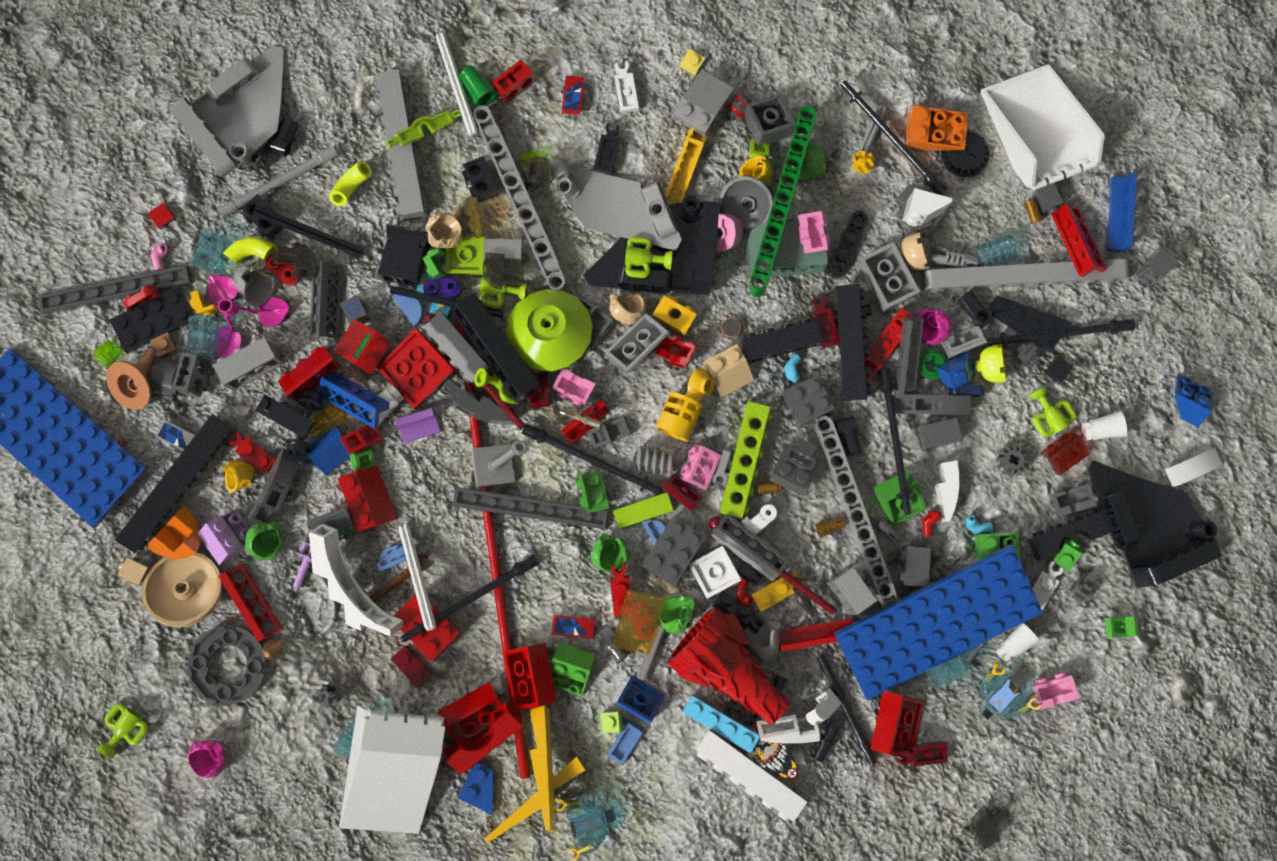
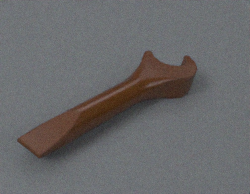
[370,553,429,602]

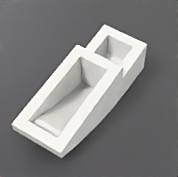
[1165,447,1223,487]
[935,460,959,523]
[757,715,820,743]

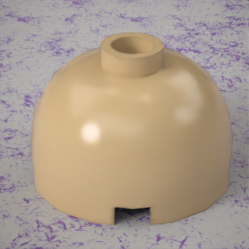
[899,232,931,271]

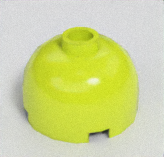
[976,344,1007,383]

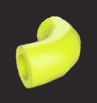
[329,161,372,206]
[223,237,277,265]

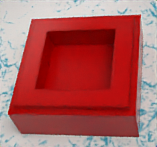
[148,203,176,230]

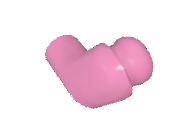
[151,243,168,271]

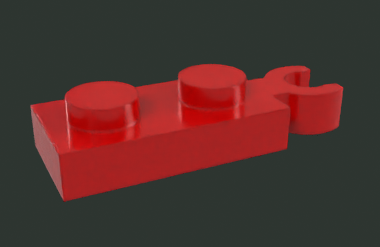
[561,400,610,444]
[227,431,276,476]
[610,563,632,616]

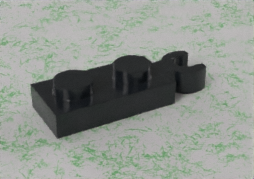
[593,123,620,175]
[712,591,765,634]

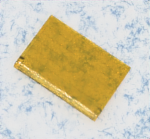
[612,589,665,654]

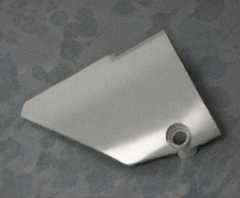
[169,45,284,178]

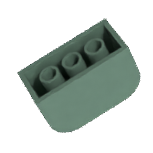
[746,218,828,278]

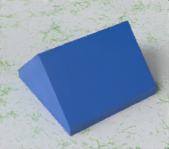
[307,422,350,476]
[616,676,665,724]

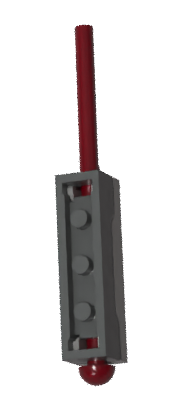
[423,312,525,430]
[709,514,836,615]

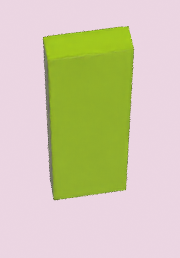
[613,492,674,529]

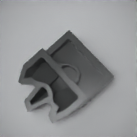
[579,299,615,352]

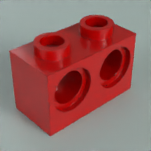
[492,59,535,103]

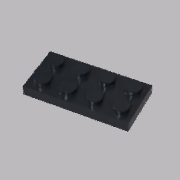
[110,286,196,354]

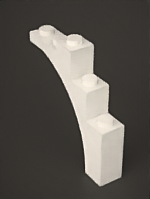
[309,524,404,636]

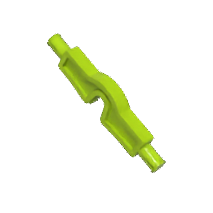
[386,109,462,148]

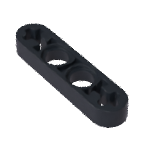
[828,210,868,279]

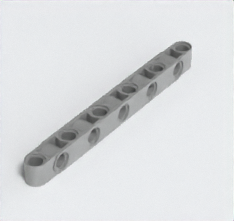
[474,105,566,291]

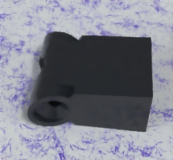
[378,224,431,288]

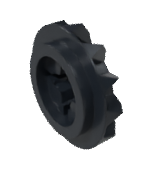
[725,700,756,727]

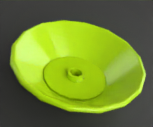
[505,289,593,372]

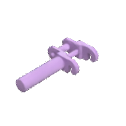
[293,540,312,589]

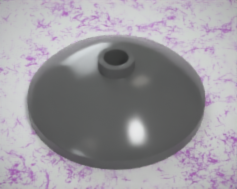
[719,176,774,233]

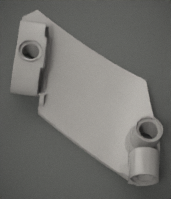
[550,158,682,251]

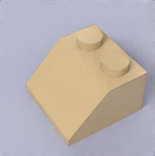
[703,344,754,398]

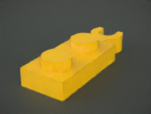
[751,572,804,612]

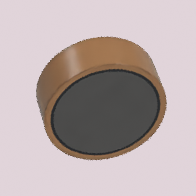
[721,318,740,338]

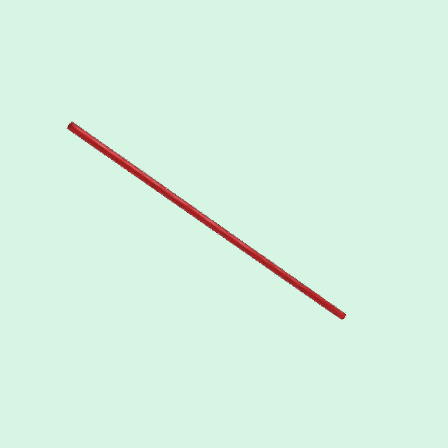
[455,300,530,779]

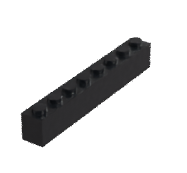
[115,414,232,553]

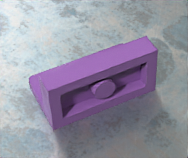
[395,408,440,443]

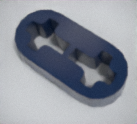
[948,385,985,397]

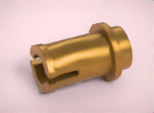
[1024,199,1042,224]
[757,482,782,495]

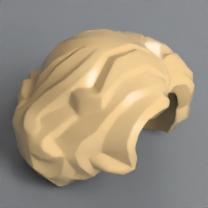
[426,212,462,248]
[609,293,647,325]

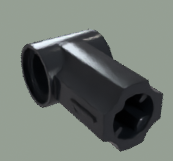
[267,117,299,157]
[957,291,992,328]
[834,416,862,456]

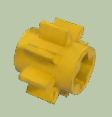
[851,150,875,174]

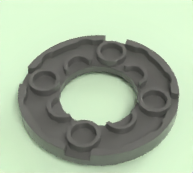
[187,626,268,705]

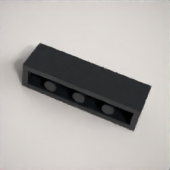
[741,319,822,364]

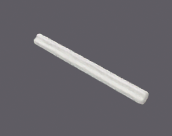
[436,32,478,136]
[399,524,436,631]

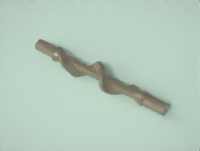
[520,397,603,429]

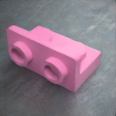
[680,445,721,490]

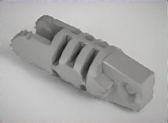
[929,245,978,268]

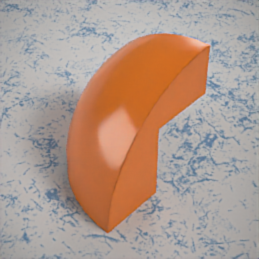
[145,505,201,559]

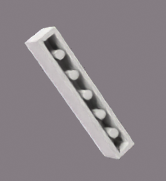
[695,729,807,822]

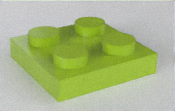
[445,236,485,275]

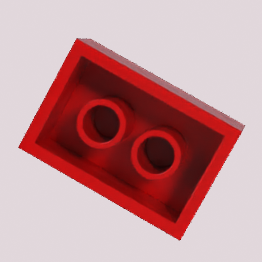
[394,594,462,661]
[503,643,557,710]

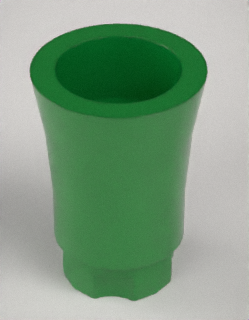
[459,65,498,107]

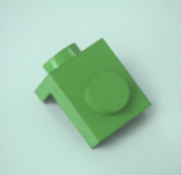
[423,248,446,279]
[1052,537,1083,571]
[1105,616,1139,638]

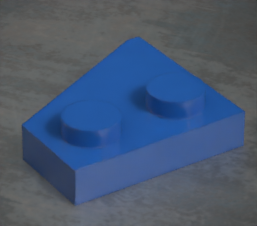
[458,762,494,815]

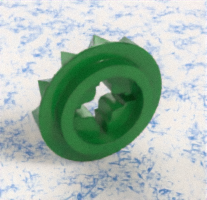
[918,349,947,380]

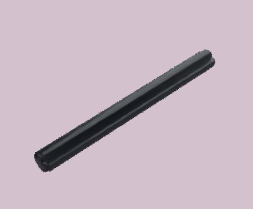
[253,205,363,258]

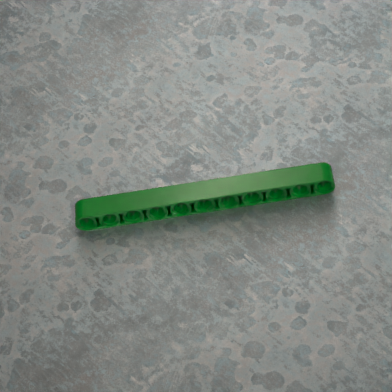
[749,106,816,297]

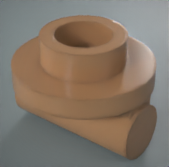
[263,640,285,660]

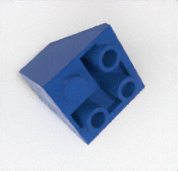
[1175,374,1212,428]

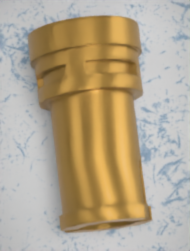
[815,516,846,538]

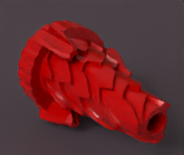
[667,607,791,726]

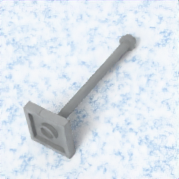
[471,440,527,488]

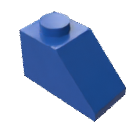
[937,351,976,389]

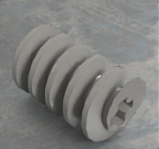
[632,445,673,477]

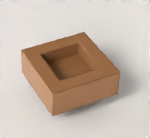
[150,332,177,358]

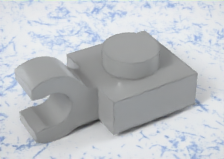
[712,450,733,486]

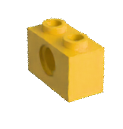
[652,296,697,337]

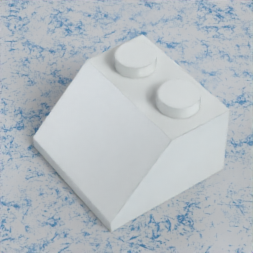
[902,188,953,226]

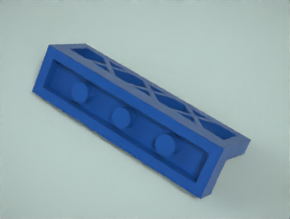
[1106,173,1137,252]
[319,371,390,428]

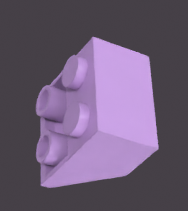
[198,509,250,565]

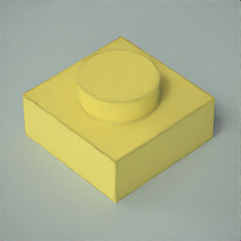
[680,49,705,76]

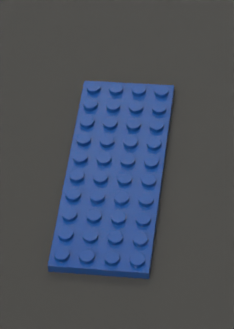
[0,348,148,528]
[834,544,1043,700]

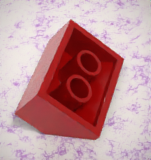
[278,346,341,402]
[337,466,398,534]
[438,682,503,741]
[870,691,925,758]

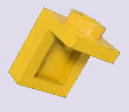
[190,290,220,318]

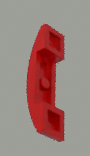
[865,308,914,381]

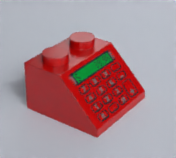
[334,320,392,374]

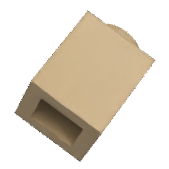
[118,558,152,586]

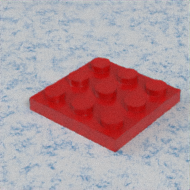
[376,328,456,409]

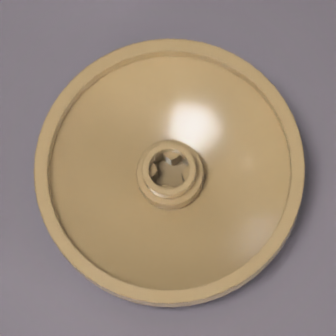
[142,552,223,628]

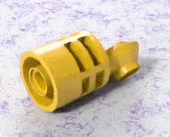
[655,367,714,442]

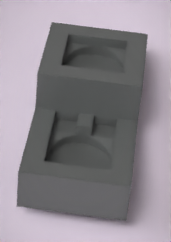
[587,416,632,449]

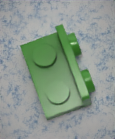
[575,471,609,514]

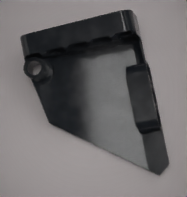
[583,196,720,296]
[1088,460,1223,588]

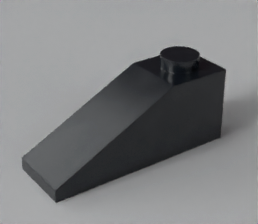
[255,395,316,439]

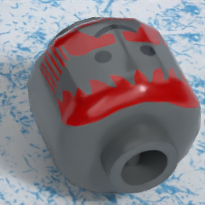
[725,94,752,122]

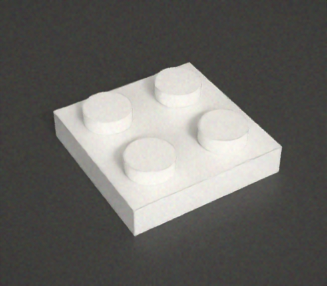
[689,546,742,599]

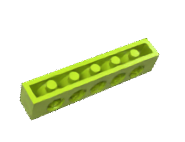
[719,401,772,520]

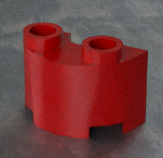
[655,334,699,369]

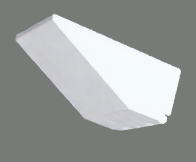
[981,64,1105,190]
[339,706,445,834]

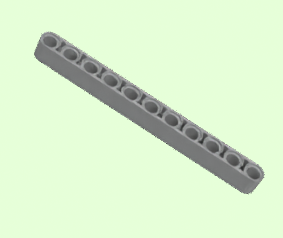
[923,259,1130,292]
[814,416,899,609]

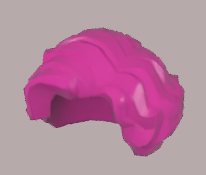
[916,308,952,345]
[188,740,226,778]

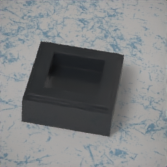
[1044,357,1072,384]

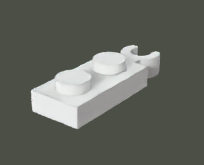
[614,61,639,113]
[1032,561,1063,610]

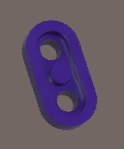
[423,278,462,298]

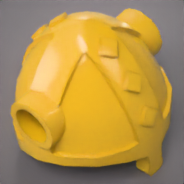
[739,156,773,184]
[222,460,255,493]

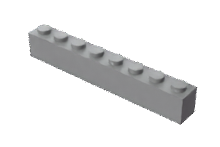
[374,69,426,220]

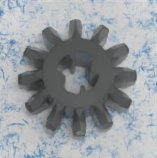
[995,444,1030,477]

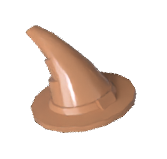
[106,347,155,410]

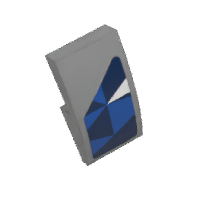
[155,420,195,451]

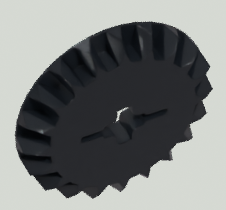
[941,130,990,177]

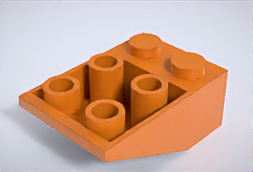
[904,105,968,151]

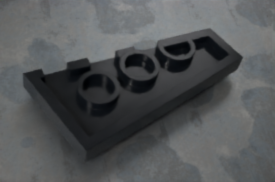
[988,295,1072,353]

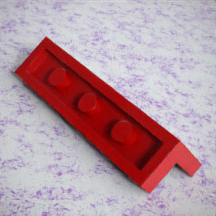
[1051,203,1107,277]
[218,563,283,642]
[779,618,854,652]

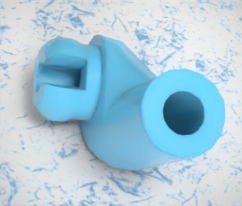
[784,353,801,382]
[965,515,993,534]

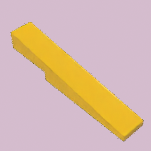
[665,129,711,204]
[530,705,556,833]
[485,755,586,843]

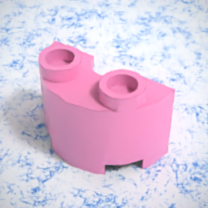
[798,211,830,253]
[717,213,743,252]
[552,369,596,408]
[1033,672,1080,710]

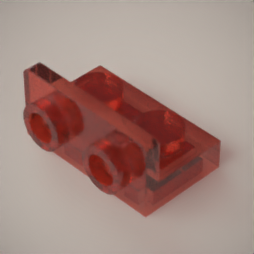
[1041,432,1090,476]

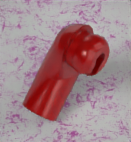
[922,510,942,536]
[736,578,754,607]

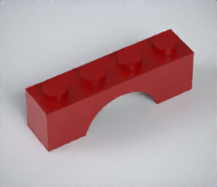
[443,702,523,775]

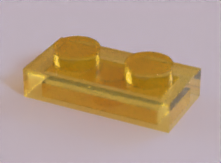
[464,196,484,238]
[310,405,348,439]

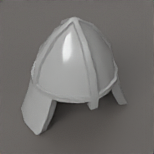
[232,266,276,306]
[743,621,781,665]

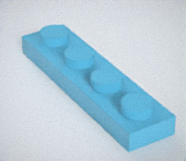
[683,694,760,753]

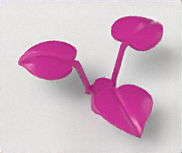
[208,274,289,360]

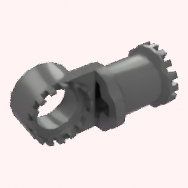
[598,624,630,665]

